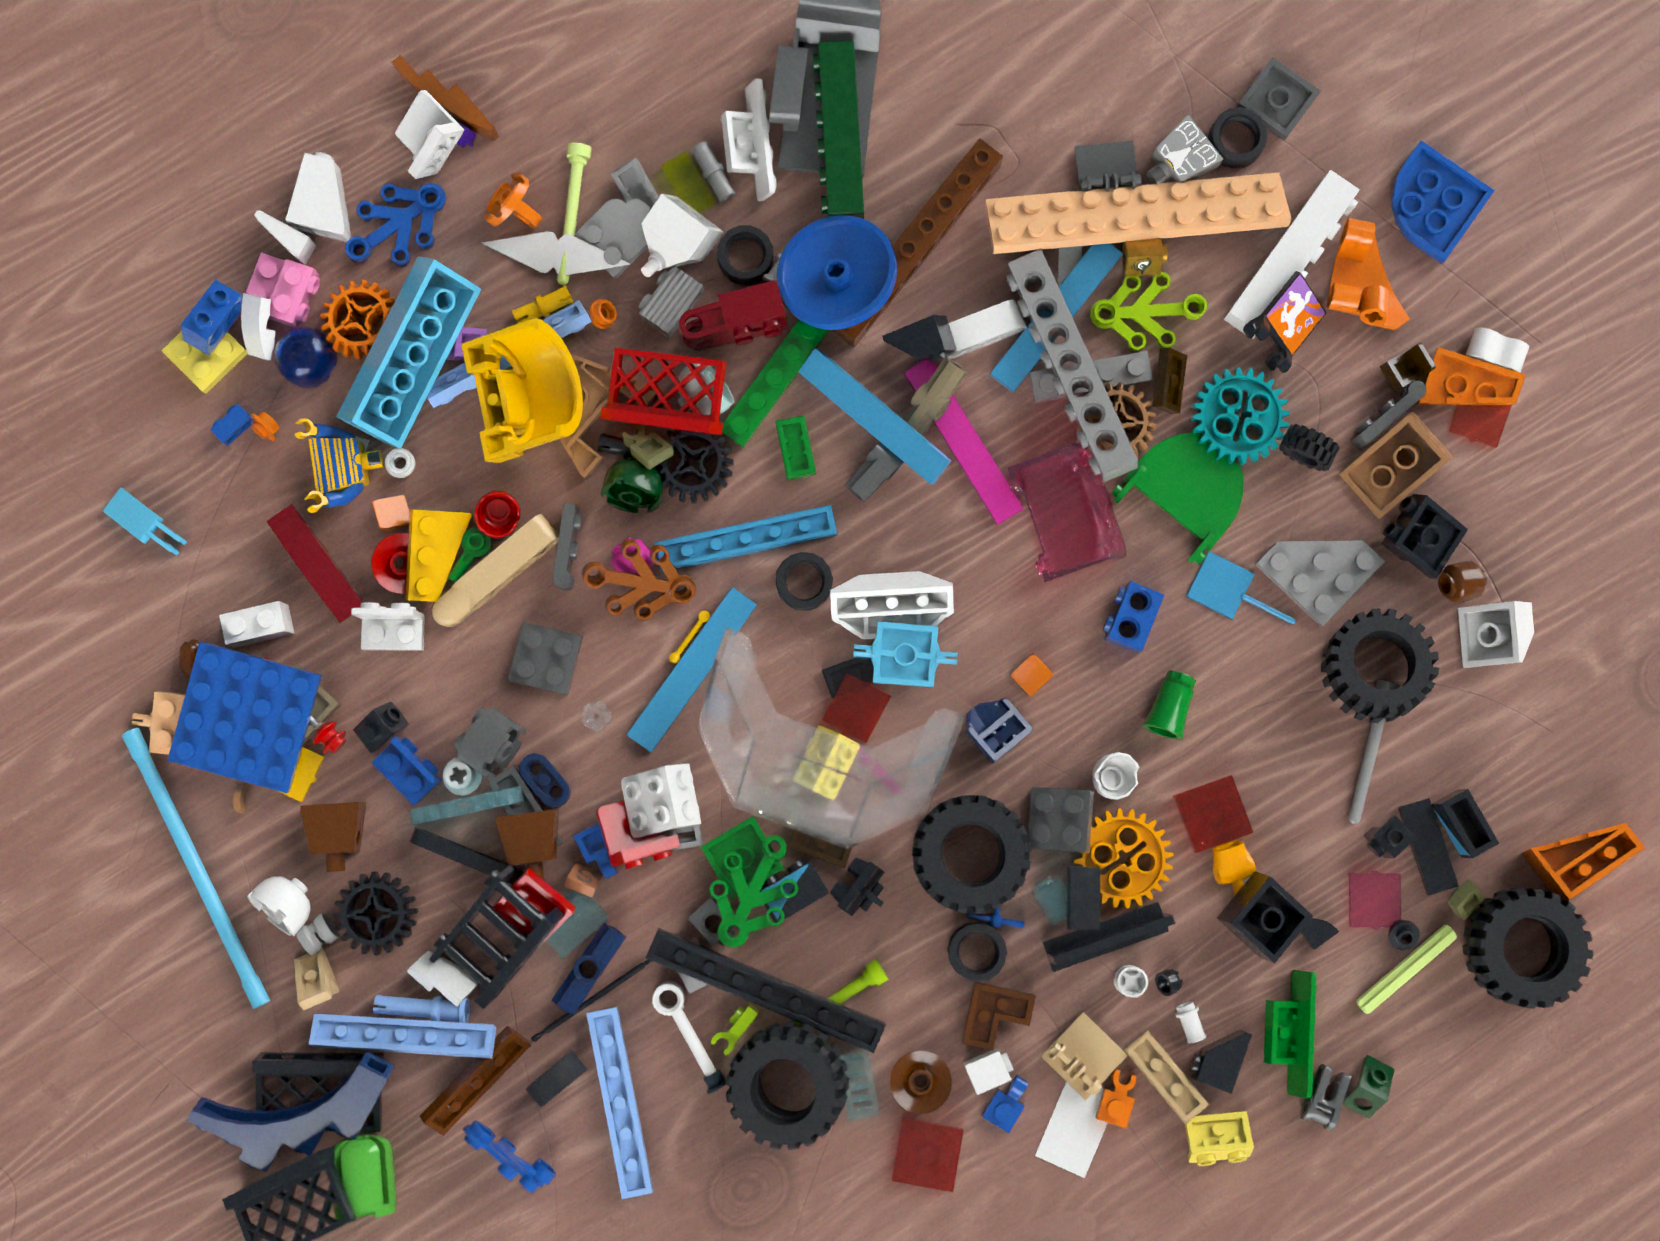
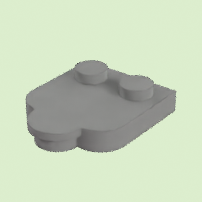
[575,199,650,279]

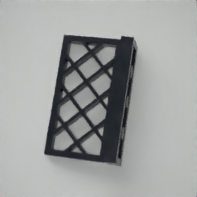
[1042,902,1176,972]
[252,1052,384,1132]
[222,1146,356,1241]

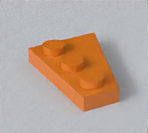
[1417,347,1526,405]

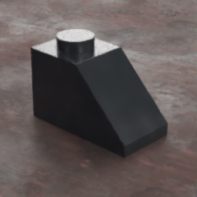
[882,315,957,364]
[1190,1030,1252,1094]

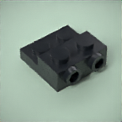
[1381,494,1468,579]

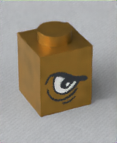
[1122,238,1168,276]

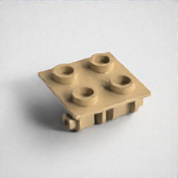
[1041,1012,1128,1100]

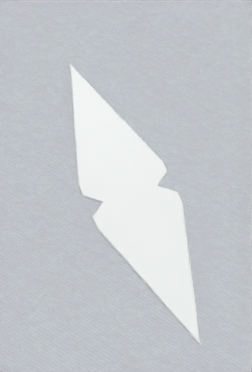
[482,231,631,275]

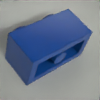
[210,404,253,446]

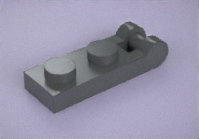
[1352,381,1426,450]
[553,503,583,591]

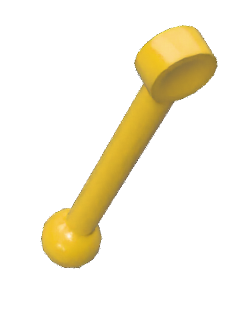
[669,610,711,664]

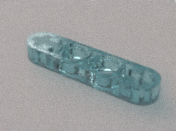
[409,786,524,825]

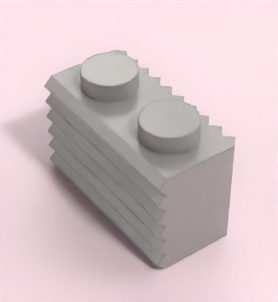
[639,266,705,339]

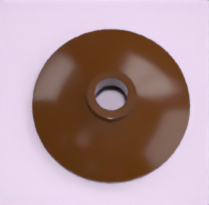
[890,1050,952,1114]

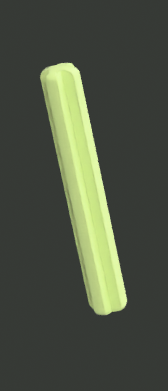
[1356,924,1457,1014]

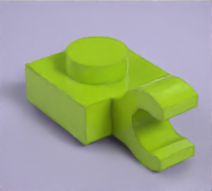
[711,1004,759,1055]

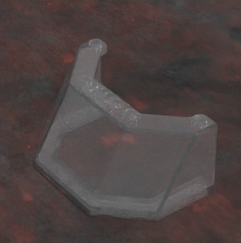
[697,628,965,849]

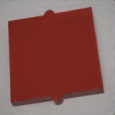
[1449,405,1512,448]
[822,673,891,743]

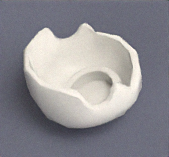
[1092,752,1139,800]

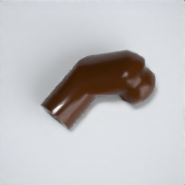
[179,639,200,679]

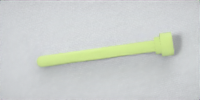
[557,143,591,286]

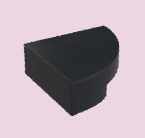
[1300,918,1339,950]

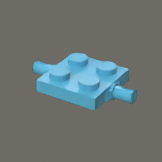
[853,622,958,688]

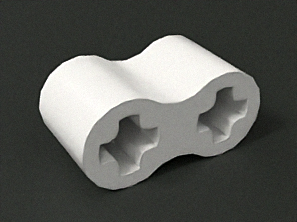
[1465,328,1529,372]

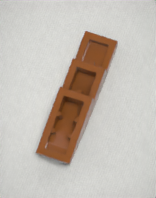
[392,55,499,141]

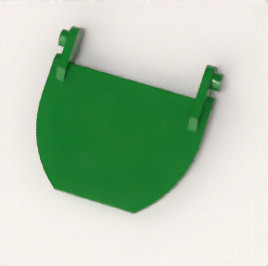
[1111,433,1243,565]

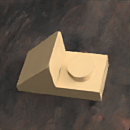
[294,948,339,1011]

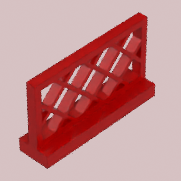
[600,348,727,435]

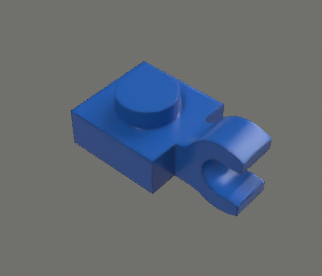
[573,823,618,879]
[982,1075,1028,1133]

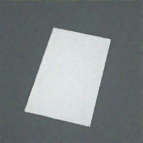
[1035,1082,1108,1178]

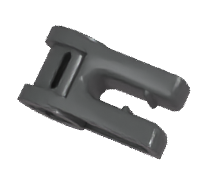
[1300,1064,1351,1131]

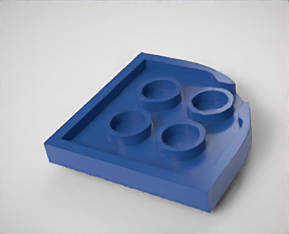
[1391,140,1495,264]

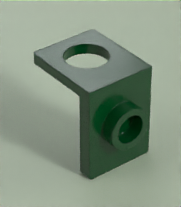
[1342,1055,1394,1118]

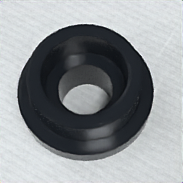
[1388,920,1420,950]

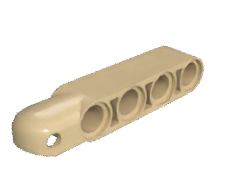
[432,514,559,627]

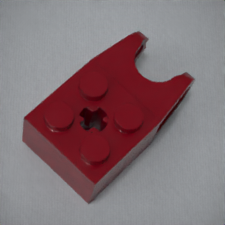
[679,280,787,350]

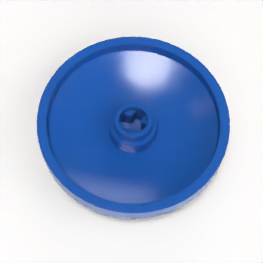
[777,215,897,330]

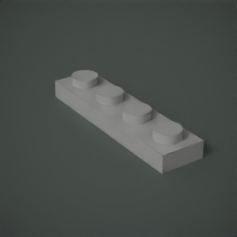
[1029,351,1153,403]

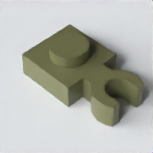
[622,424,674,470]

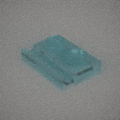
[546,890,610,959]

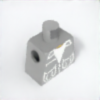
[1146,115,1223,185]

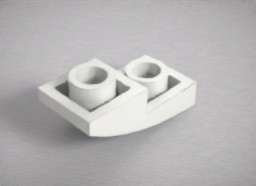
[241,293,276,360]
[407,951,478,1007]

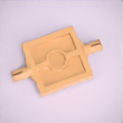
[131,691,185,755]

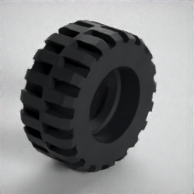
[912,795,1031,914]
[1462,888,1594,1009]
[725,1022,849,1150]

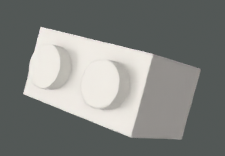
[219,601,295,648]

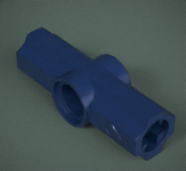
[552,922,626,1015]

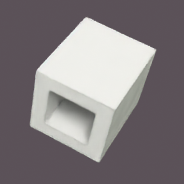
[963,1048,1014,1095]

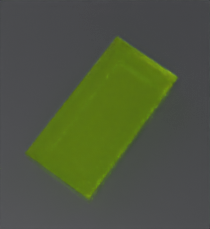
[661,151,715,213]

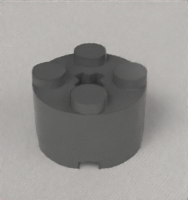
[454,707,526,779]

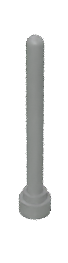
[1348,679,1400,824]

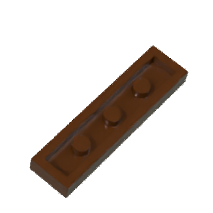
[420,1025,531,1136]

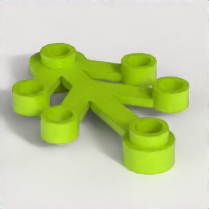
[1090,272,1207,352]

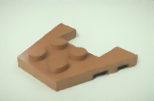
[559,354,658,479]

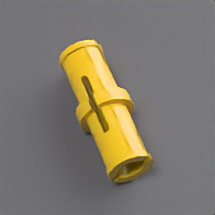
[512,285,574,323]

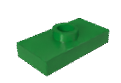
[775,415,816,481]

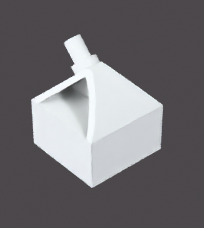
[641,194,724,277]

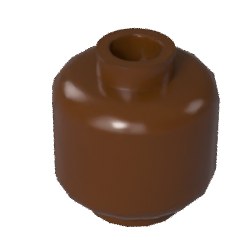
[1438,561,1487,603]

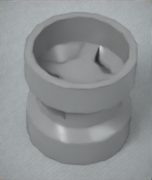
[296,913,339,956]

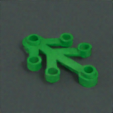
[710,835,798,948]

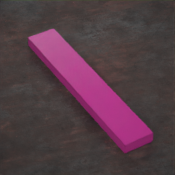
[904,360,1024,526]

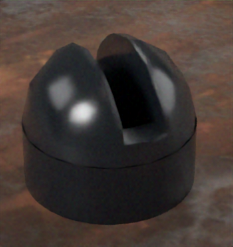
[1155,969,1183,996]

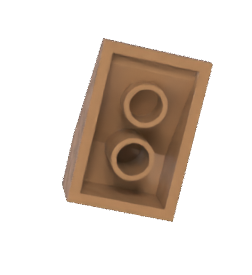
[1339,412,1454,519]

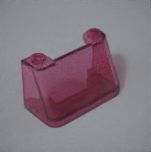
[1007,442,1127,582]

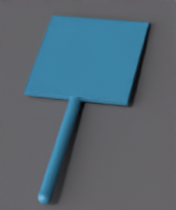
[1186,551,1296,624]

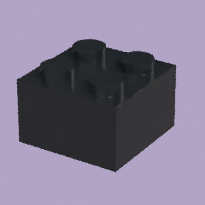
[1217,871,1313,964]

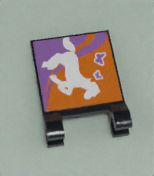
[1243,271,1326,373]

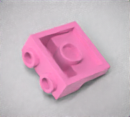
[246,252,320,329]

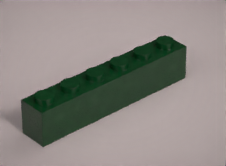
[813,41,864,219]

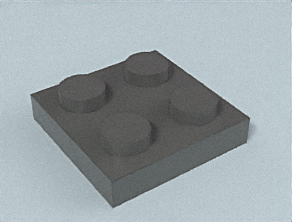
[1237,57,1321,141]
[508,622,583,695]
[1028,787,1094,853]

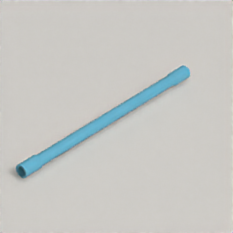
[121,728,270,1009]

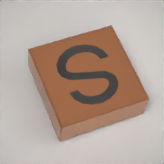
[564,863,604,897]

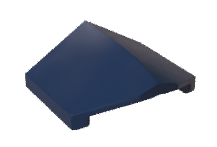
[966,698,1034,764]

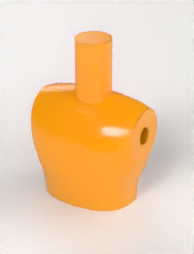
[1212,840,1256,896]

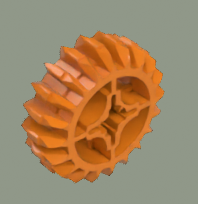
[320,279,396,361]

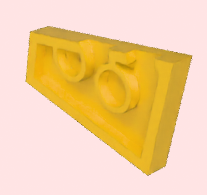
[405,509,472,602]

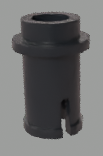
[598,433,634,460]

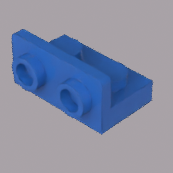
[371,736,442,806]

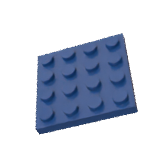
[167,642,322,793]

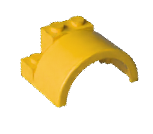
[461,318,583,463]

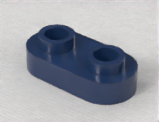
[519,753,571,807]

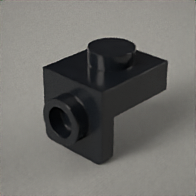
[353,702,409,753]
[1364,816,1416,859]

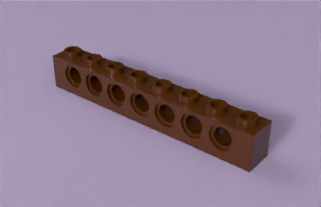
[832,138,1003,348]

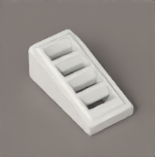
[254,210,316,265]

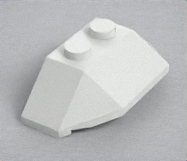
[830,571,954,639]

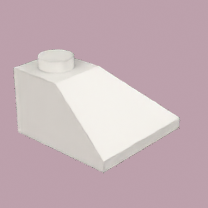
[1458,601,1534,668]

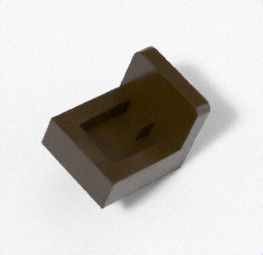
[1380,343,1436,392]

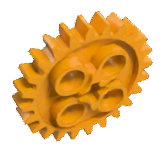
[1073,808,1174,908]

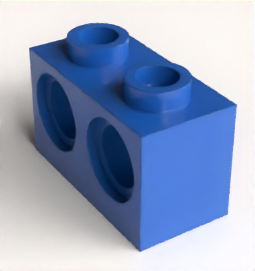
[181,279,242,356]
[1103,581,1165,653]

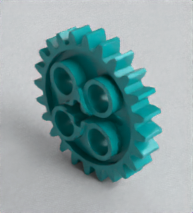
[1190,367,1290,465]

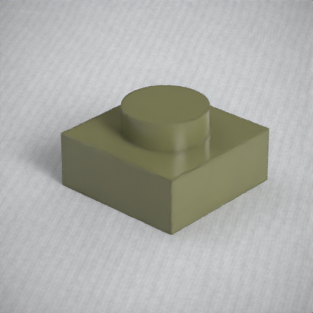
[1447,879,1485,921]

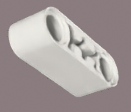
[947,299,1026,359]

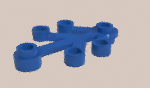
[345,183,446,267]
[463,1120,557,1193]

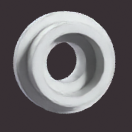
[385,448,416,478]

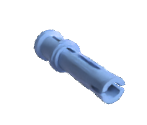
[373,994,470,1023]

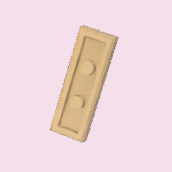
[1124,1031,1209,1125]

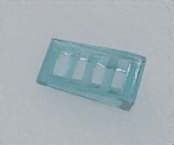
[838,1050,880,1121]

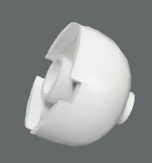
[247,876,311,936]

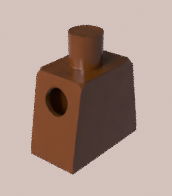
[300,802,366,872]
[495,809,559,880]

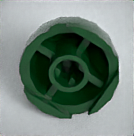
[601,457,663,513]

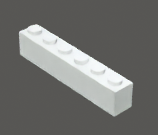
[1224,169,1360,340]

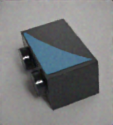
[1432,789,1500,858]
[760,859,829,923]

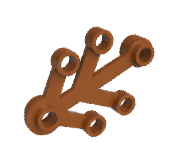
[582,539,696,621]

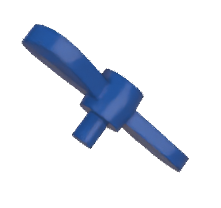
[966,907,1025,928]

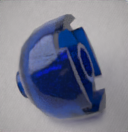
[274,326,337,388]

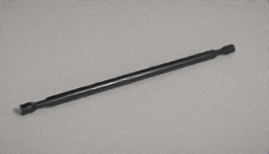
[531,960,653,1042]

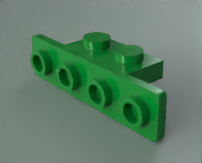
[1263,970,1317,1098]

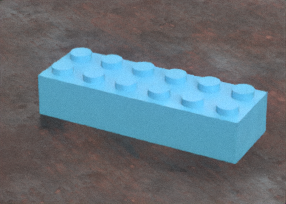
[336,257,481,449]

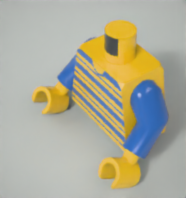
[295,418,384,513]

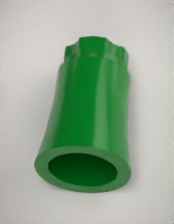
[1142,670,1196,740]

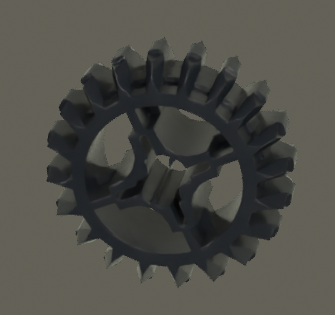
[655,430,734,504]
[333,871,418,955]

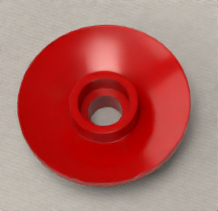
[371,533,409,594]

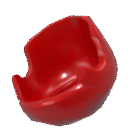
[474,490,521,538]

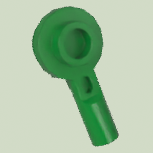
[448,527,492,582]

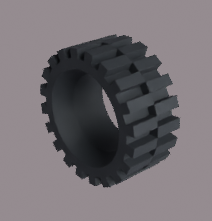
[1321,608,1439,723]

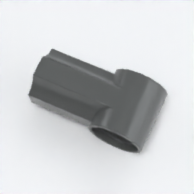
[845,442,904,502]

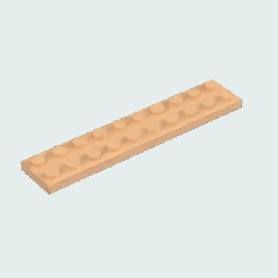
[985,172,1291,254]

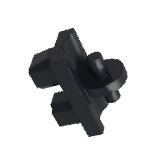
[830,857,885,916]

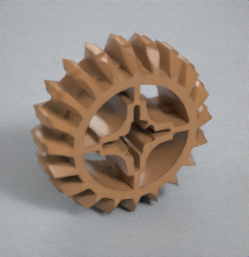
[1075,382,1157,457]

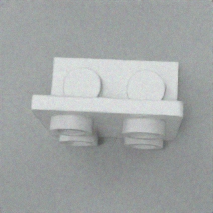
[395,90,464,179]
[351,603,425,651]

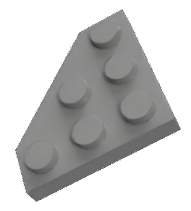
[1255,540,1385,627]

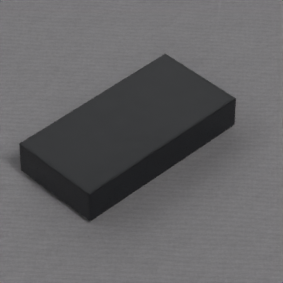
[1067,866,1100,931]

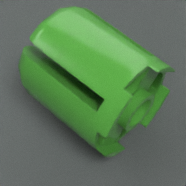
[332,1135,397,1221]

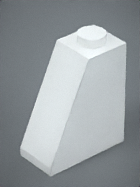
[285,152,351,242]

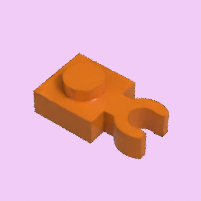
[1095,1069,1136,1129]

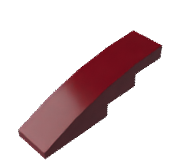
[266,503,364,623]

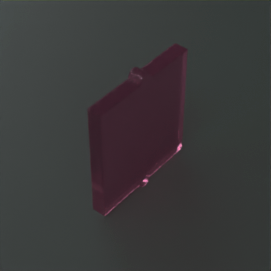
[1349,870,1401,930]

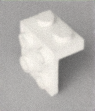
[621,763,701,838]

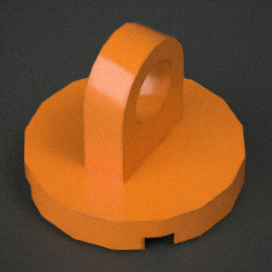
[484,172,543,229]

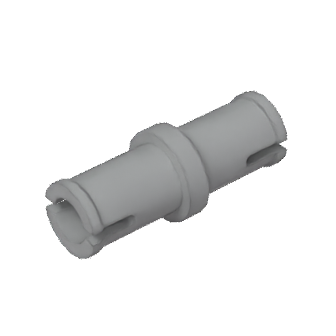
[690,141,736,203]

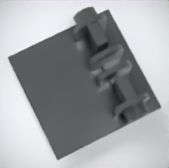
[1075,141,1141,192]

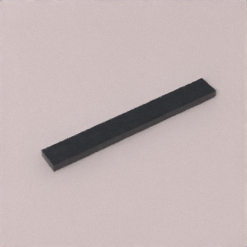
[646,928,886,1053]

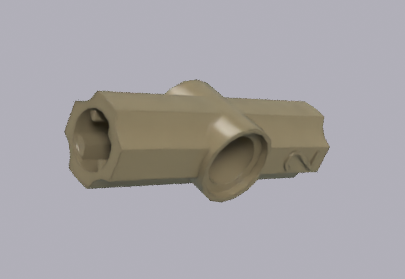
[903,357,968,436]

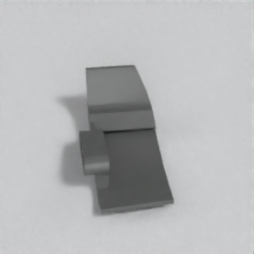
[769,0,881,178]

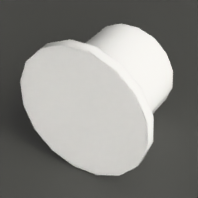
[443,757,482,796]

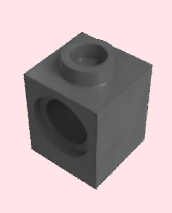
[688,897,735,946]

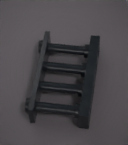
[429,865,565,1009]

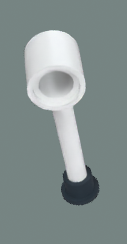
[652,981,726,1094]

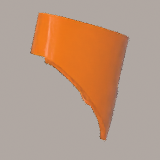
[1327,217,1410,330]

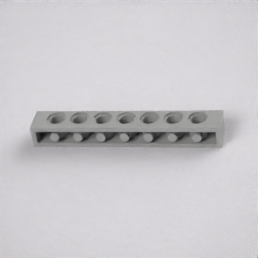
[1005,249,1138,482]

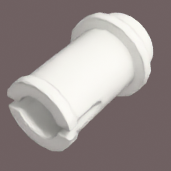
[1175,1001,1207,1043]

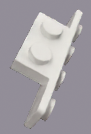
[721,78,777,201]

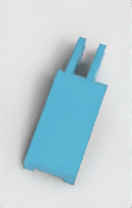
[103,487,187,556]

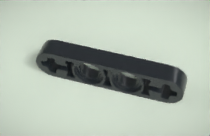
[409,827,524,884]

